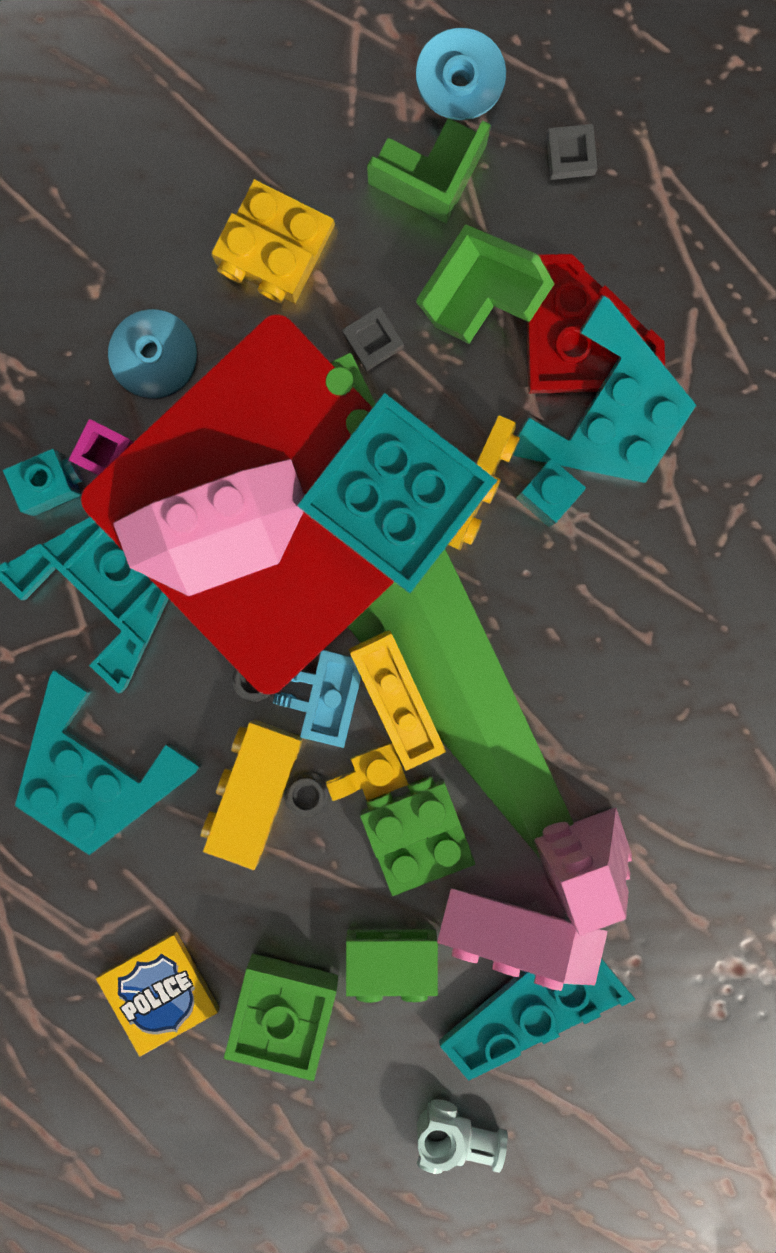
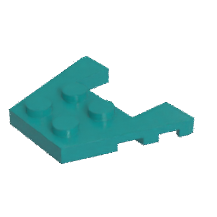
[513,295,697,483]
[0,517,169,694]
[15,670,202,855]

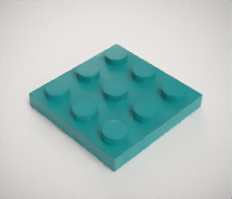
[297,393,497,594]

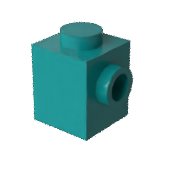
[3,449,83,516]

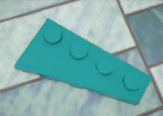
[439,958,636,1081]

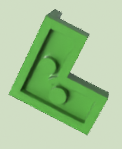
[367,119,491,224]
[416,224,554,343]

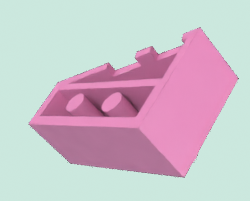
[534,807,632,936]
[437,888,608,991]

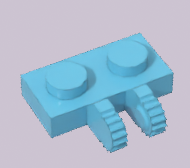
[272,650,361,748]

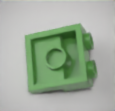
[360,776,476,896]

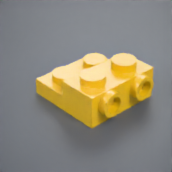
[211,179,335,304]

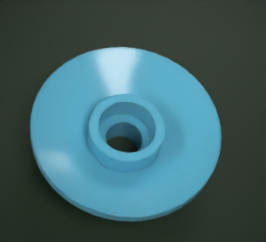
[416,28,506,120]
[108,309,198,399]

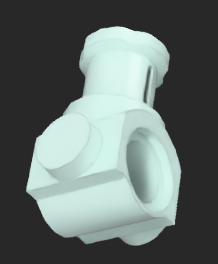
[417,1099,508,1174]

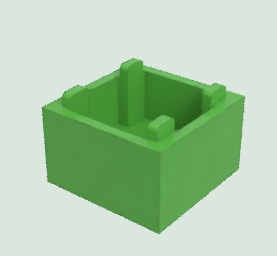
[224,953,339,1081]

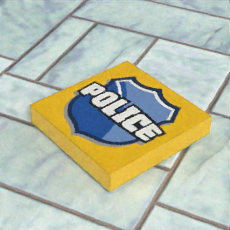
[96,931,220,1057]

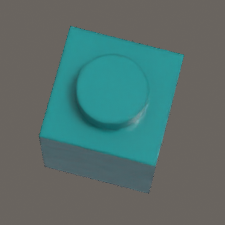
[515,458,586,527]

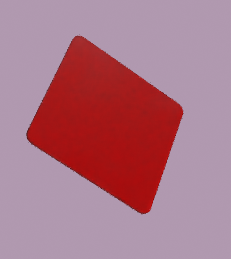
[81,314,394,695]

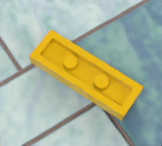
[448,415,520,550]
[348,630,446,771]

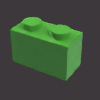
[346,929,438,1003]

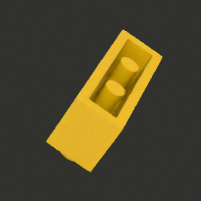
[200,719,304,870]

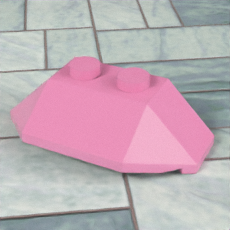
[113,459,304,596]

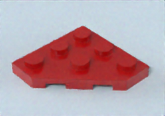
[526,254,665,394]

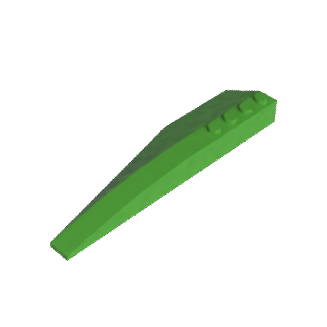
[326,353,574,860]

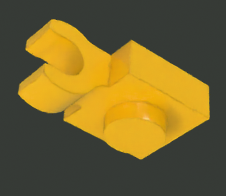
[326,742,409,801]

